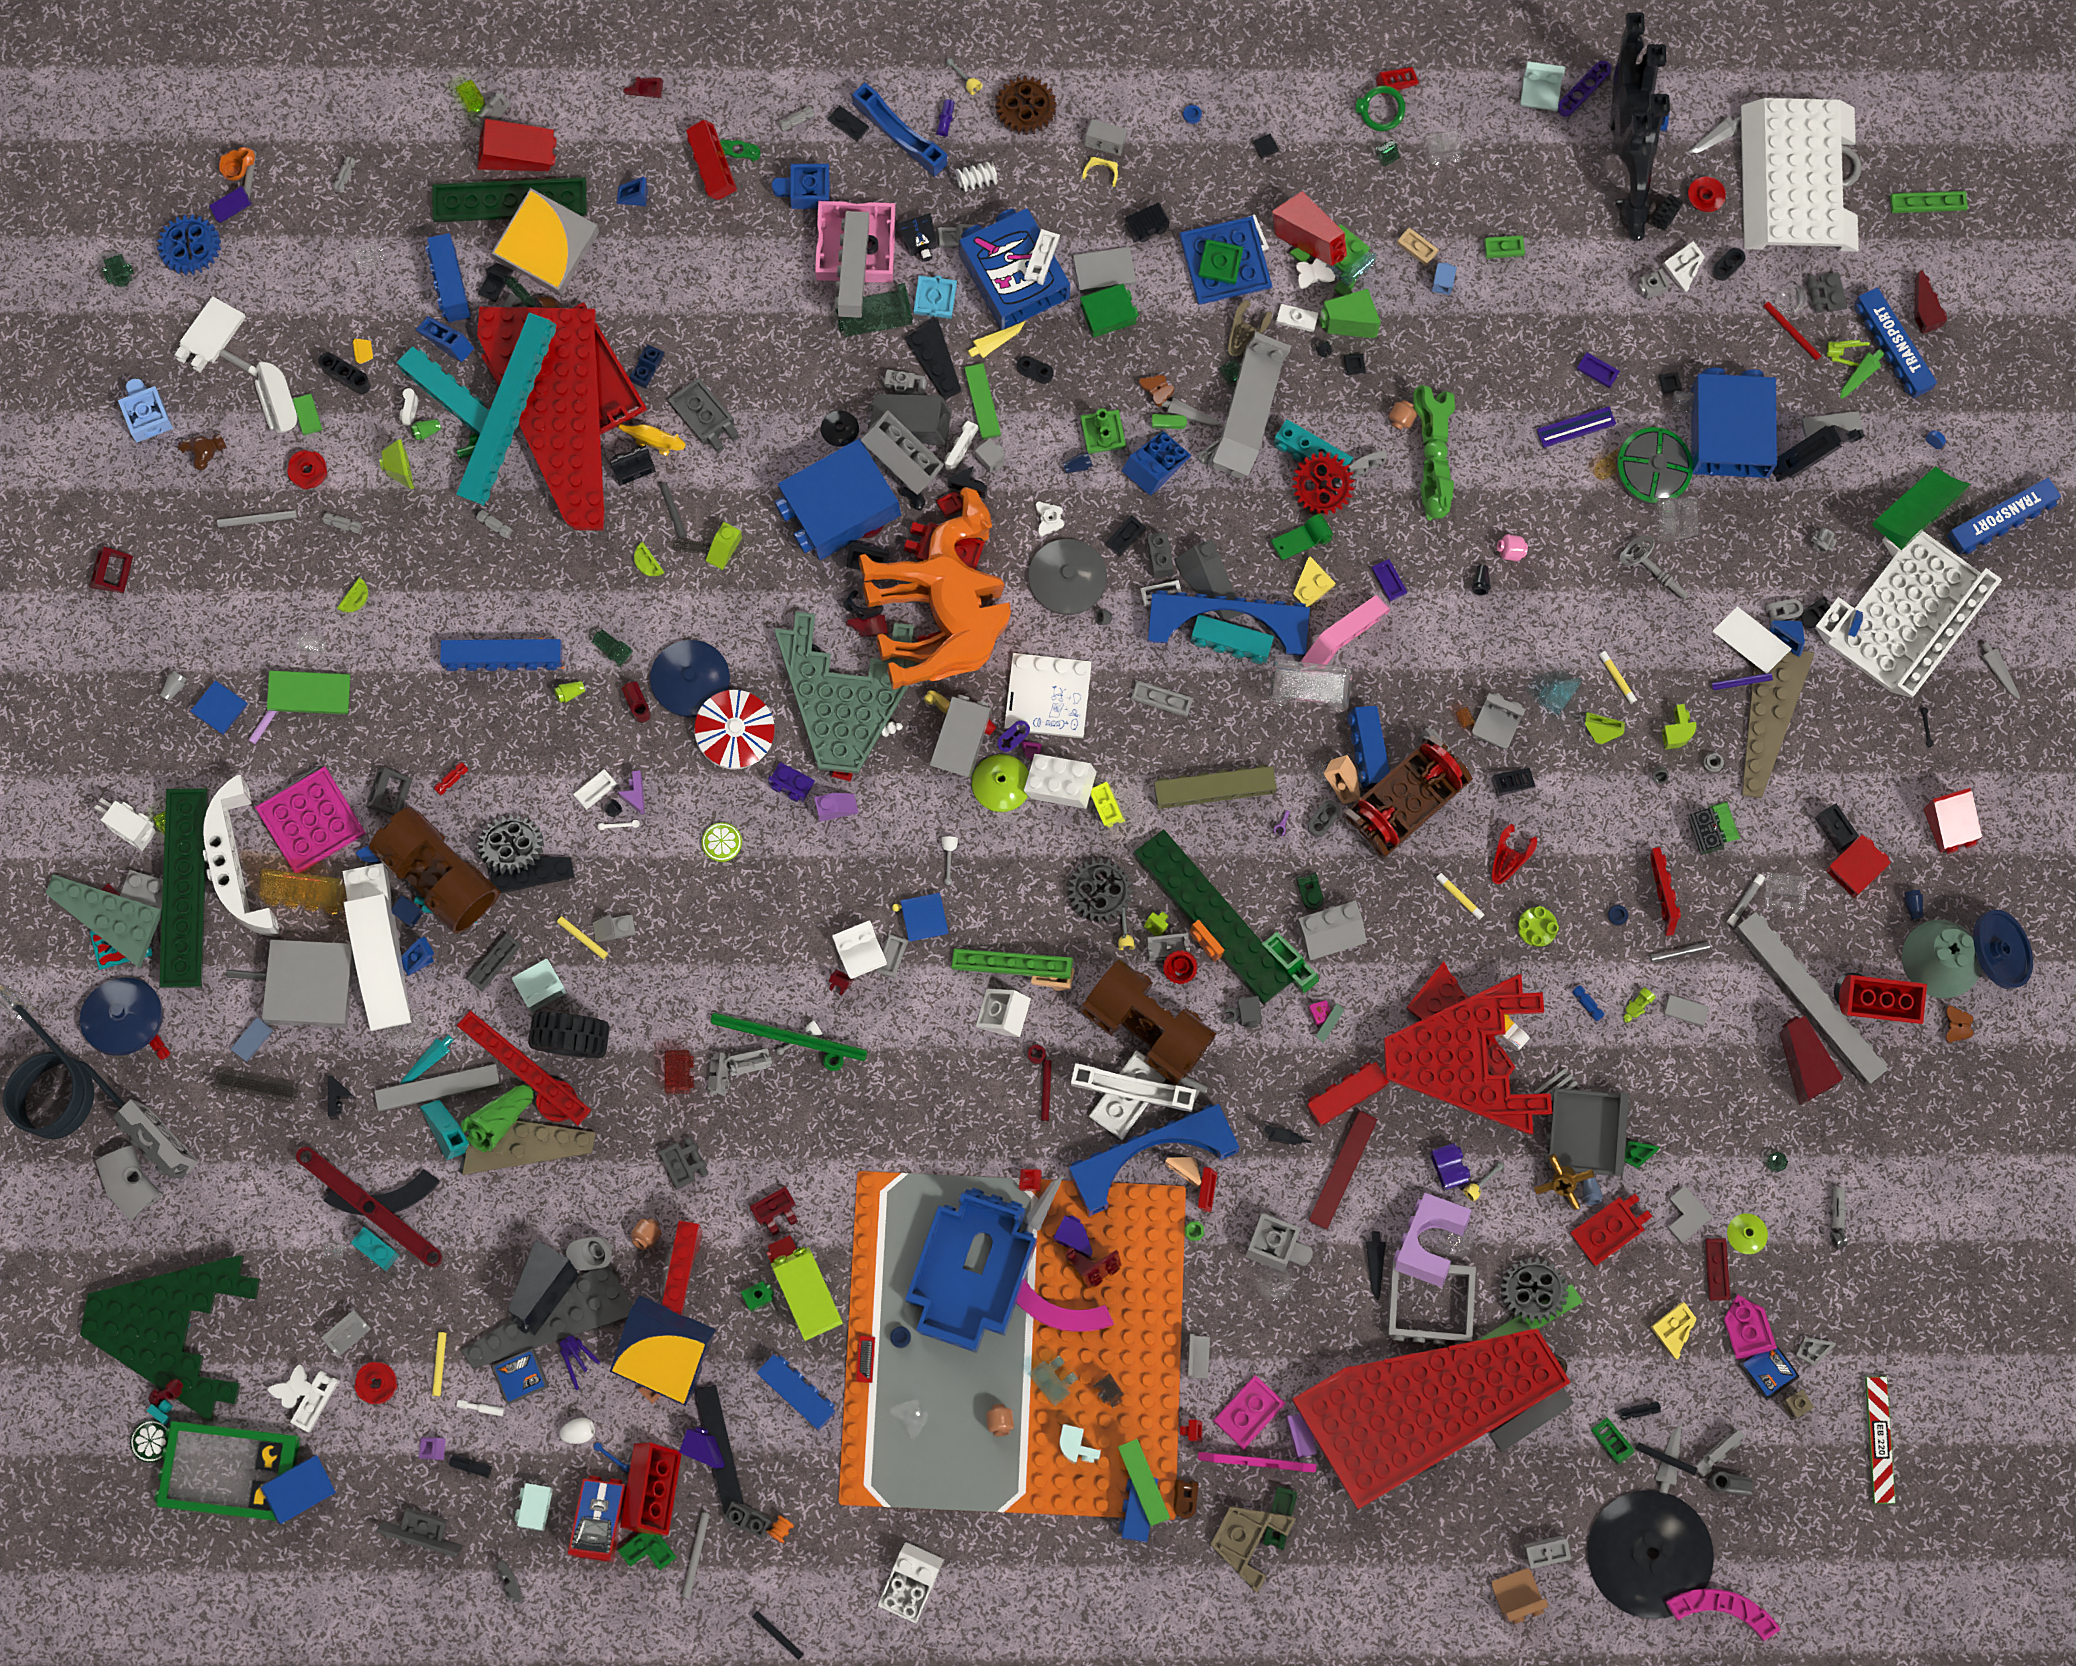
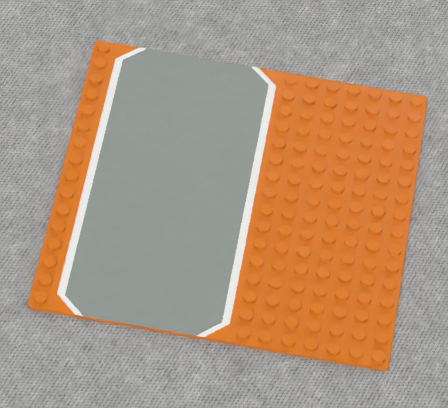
[839,1171,1186,1520]

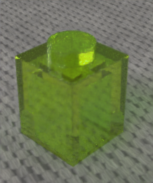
[455,79,485,113]

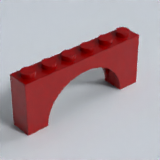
[662,1220,703,1316]

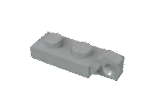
[1694,1430,1745,1476]

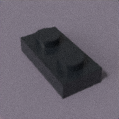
[828,105,869,142]
[1105,515,1146,557]

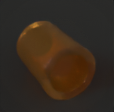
[1455,707,1476,729]

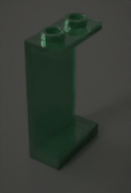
[835,283,913,337]

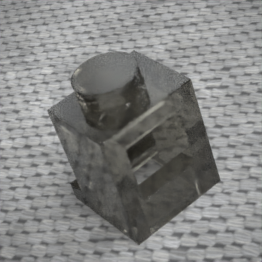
[1092,1374,1124,1408]

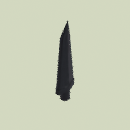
[1366,1231,1386,1300]

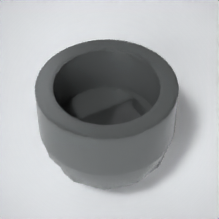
[1096,609,1112,625]
[1652,766,1669,784]

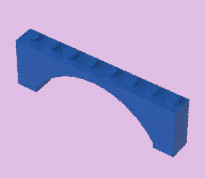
[1148,590,1310,656]
[1069,1104,1240,1217]

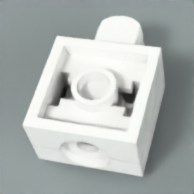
[94,798,156,851]

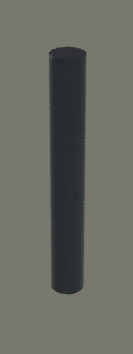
[1636,1442,1698,1476]
[752,1611,804,1660]

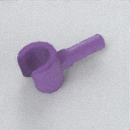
[1274,810,1290,837]

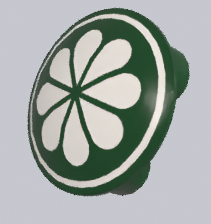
[130,1420,168,1463]

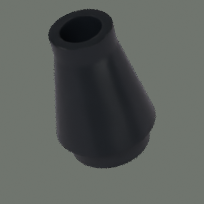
[1471,565,1491,595]

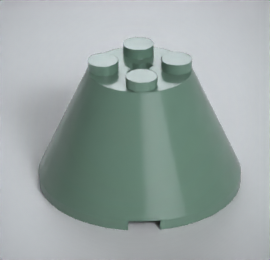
[1902,920,1982,998]

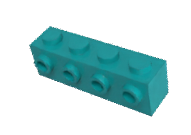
[1273,419,1354,482]

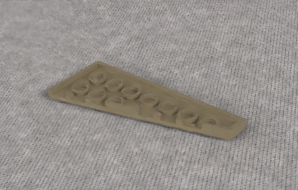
[1741,651,1814,798]

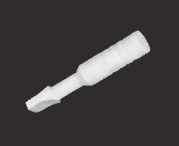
[456,1400,504,1416]

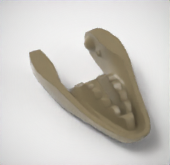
[1228,299,1272,357]

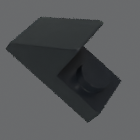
[478,263,514,303]
[948,466,987,499]
[328,1076,356,1120]

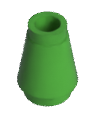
[410,419,441,441]

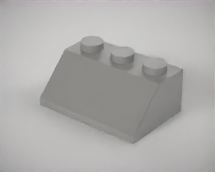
[1297,900,1367,961]

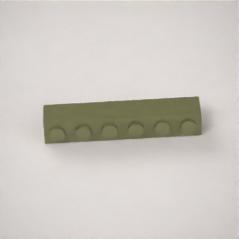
[1154,764,1277,809]

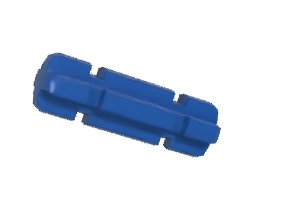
[1572,985,1605,1021]

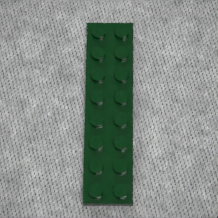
[432,177,587,223]

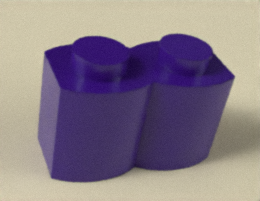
[1430,1143,1471,1191]

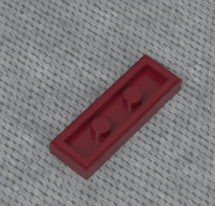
[1705,1238,1731,1301]

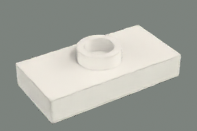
[1276,304,1318,332]

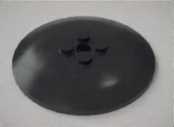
[1587,1490,1714,1619]

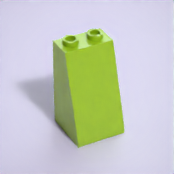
[771,1247,843,1341]

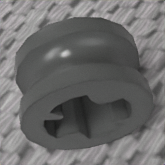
[1830,1229,1848,1250]

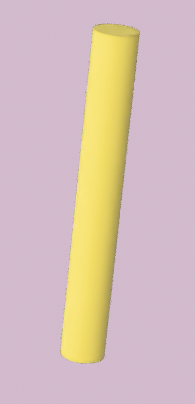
[557,916,608,960]
[432,1332,446,1396]

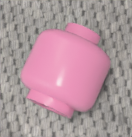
[1497,534,1528,561]

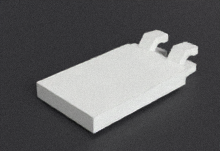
[175,296,246,373]

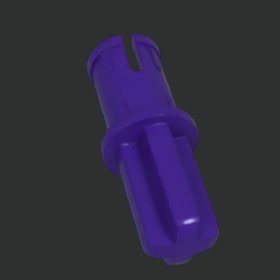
[936,99,955,137]

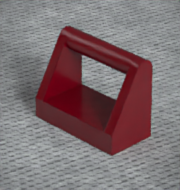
[89,546,133,594]

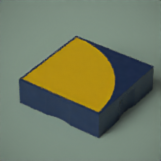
[610,1295,716,1406]

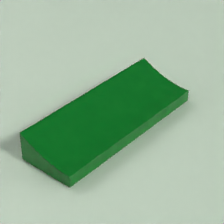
[1872,466,1971,550]

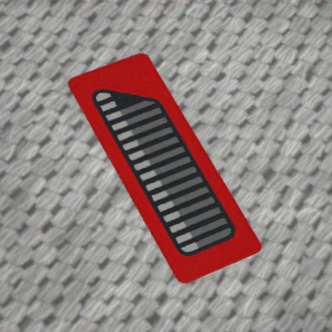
[856,1336,875,1383]

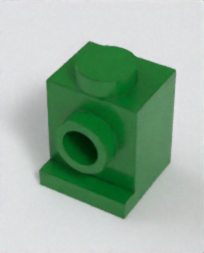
[741,1281,774,1312]

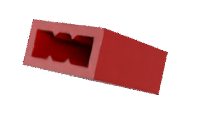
[1825,834,1891,898]

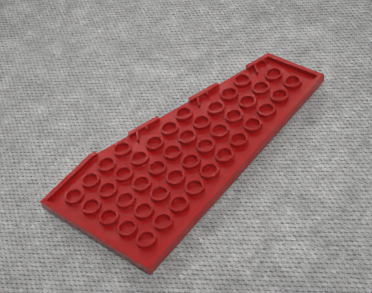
[1292,1328,1571,1510]

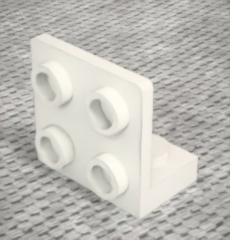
[832,920,887,979]

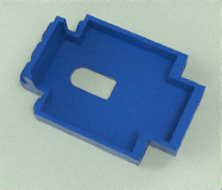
[905,1188,1037,1353]

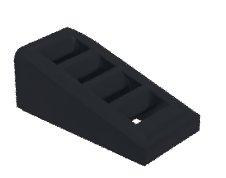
[1491,768,1535,797]

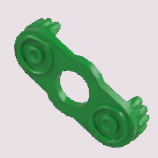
[720,140,761,162]

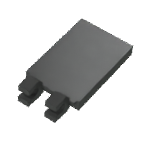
[668,378,740,453]

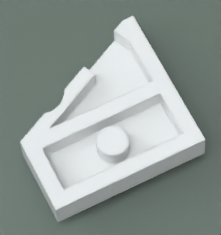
[1662,241,1705,293]

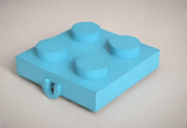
[914,275,957,319]

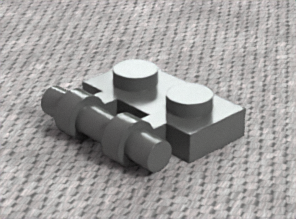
[1807,272,1847,313]
[659,1137,709,1190]

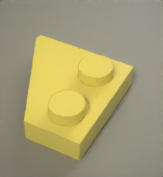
[1293,556,1336,607]

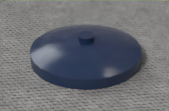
[650,640,730,717]
[1973,910,2033,989]
[80,978,163,1056]

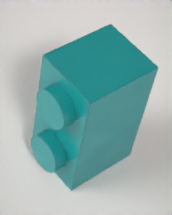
[351,1227,400,1271]

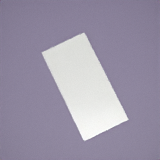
[1713,606,1792,673]

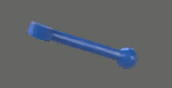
[594,1443,630,1473]

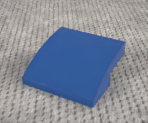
[900,892,948,942]

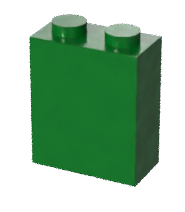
[1080,283,1139,338]

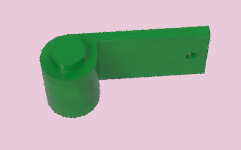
[1270,514,1334,561]

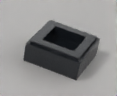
[1253,133,1279,159]
[1343,354,1366,375]
[1658,372,1682,394]

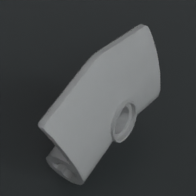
[96,1146,162,1221]

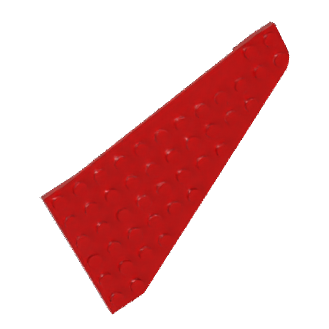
[477,307,605,531]

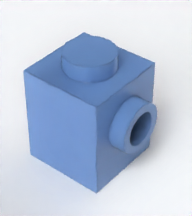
[1431,263,1457,295]

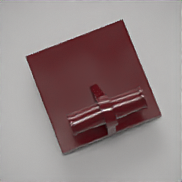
[1066,1248,1122,1288]

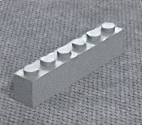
[834,211,869,318]

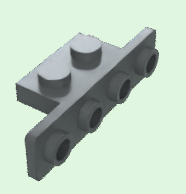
[376,1508,463,1557]

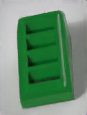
[1591,1417,1634,1465]

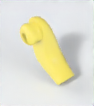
[924,690,950,714]

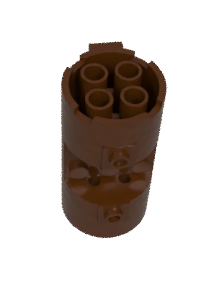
[369,807,501,934]
[1079,959,1217,1086]

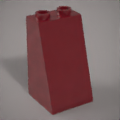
[1779,1016,1844,1105]

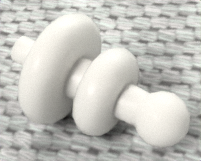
[881,721,903,737]

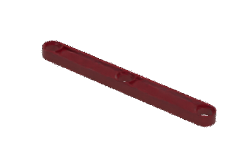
[296,1147,443,1268]

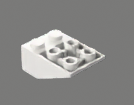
[878,1542,944,1623]

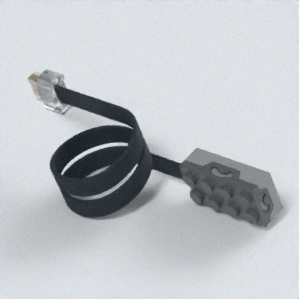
[0,984,199,1180]

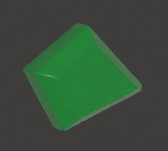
[1624,1141,1660,1169]

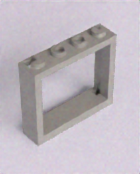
[1387,1261,1476,1345]

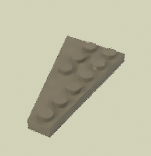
[462,1121,596,1175]

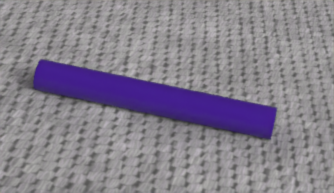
[1712,672,1773,690]

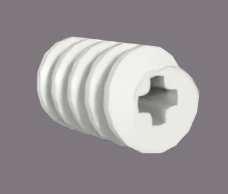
[955,162,997,192]

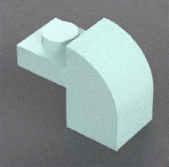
[1060,1424,1101,1464]

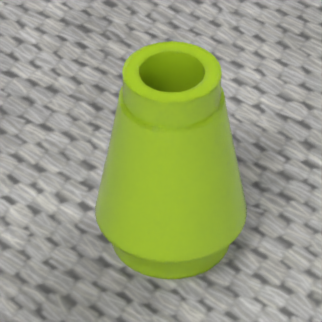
[554,681,585,703]

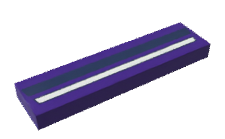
[1536,407,1616,448]

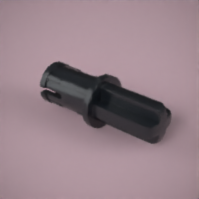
[449,1454,492,1479]

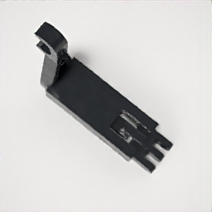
[1772,425,1865,482]

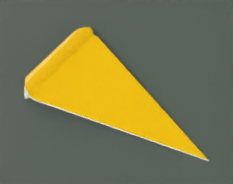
[353,339,373,364]

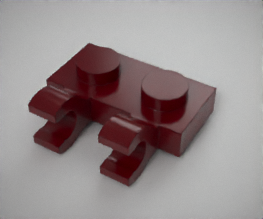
[749,1186,798,1236]

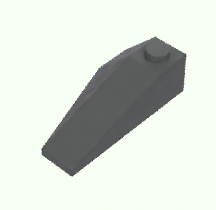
[1175,539,1242,622]

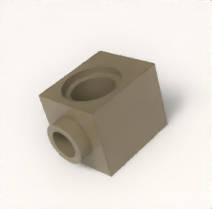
[1781,1389,1815,1420]

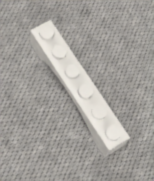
[1071,1063,1196,1112]

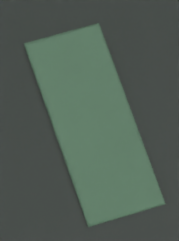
[1316,1003,1345,1043]

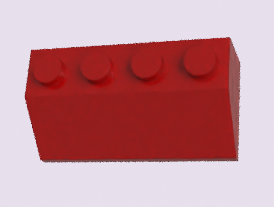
[620,1442,682,1536]

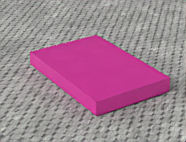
[1213,1375,1286,1450]

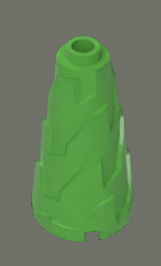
[461,1085,533,1153]

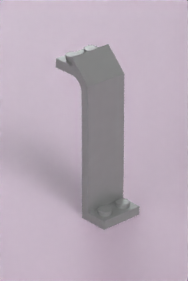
[1208,332,1291,479]

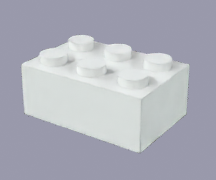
[1024,754,1097,809]

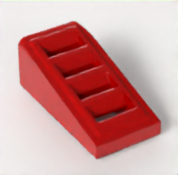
[1375,67,1419,95]

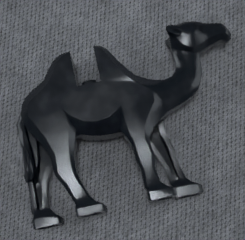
[1610,12,1670,241]

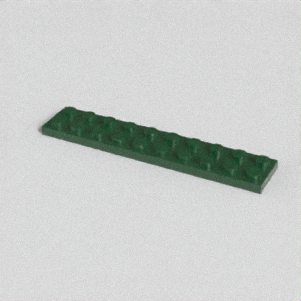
[159,788,209,988]
[1133,829,1293,1005]

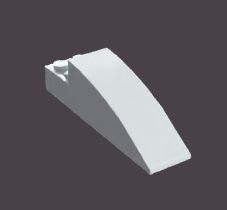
[343,863,412,1031]

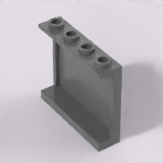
[1544,1086,1629,1177]

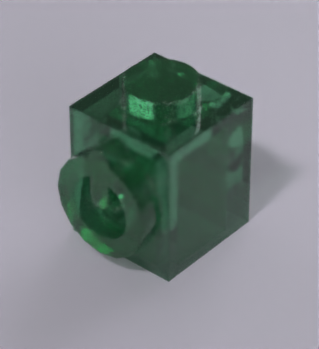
[102,254,134,287]

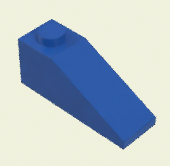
[416,316,474,363]

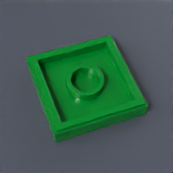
[1198,239,1244,285]

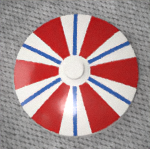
[694,690,775,770]

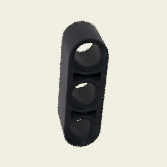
[318,352,371,394]

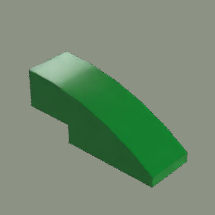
[1262,932,1319,993]

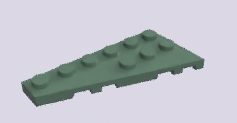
[45,875,162,968]

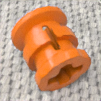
[766,1515,794,1544]

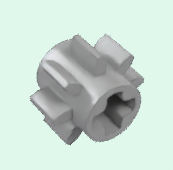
[1811,528,1837,553]

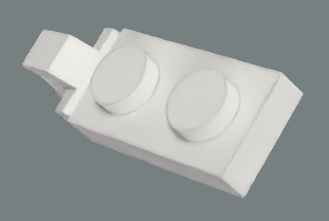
[944,421,978,473]

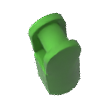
[1152,414,1187,429]

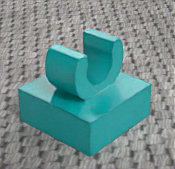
[146,1400,173,1425]

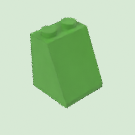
[1319,289,1381,338]

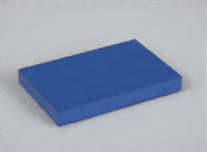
[259,1455,336,1524]

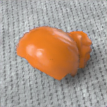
[219,147,255,181]

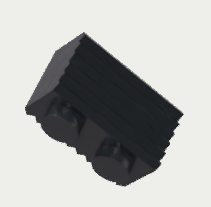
[1125,202,1170,243]

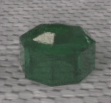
[1766,1152,1788,1173]

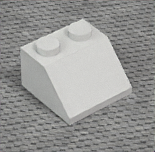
[976,989,1031,1037]

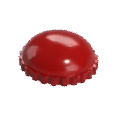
[1163,950,1198,984]

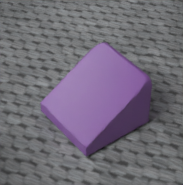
[419,1437,446,1460]

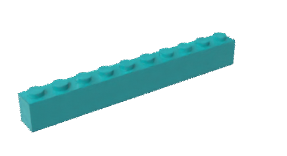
[456,313,557,506]

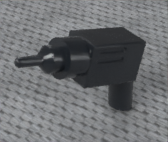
[1264,1126,1311,1145]

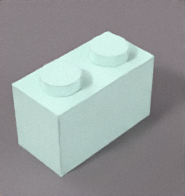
[515,1483,553,1531]

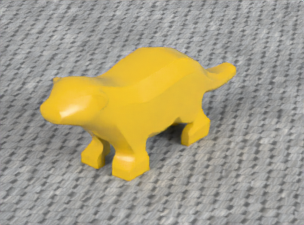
[618,424,686,457]

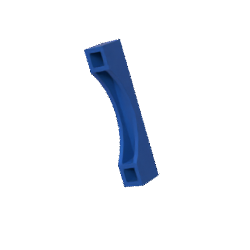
[852,82,948,177]

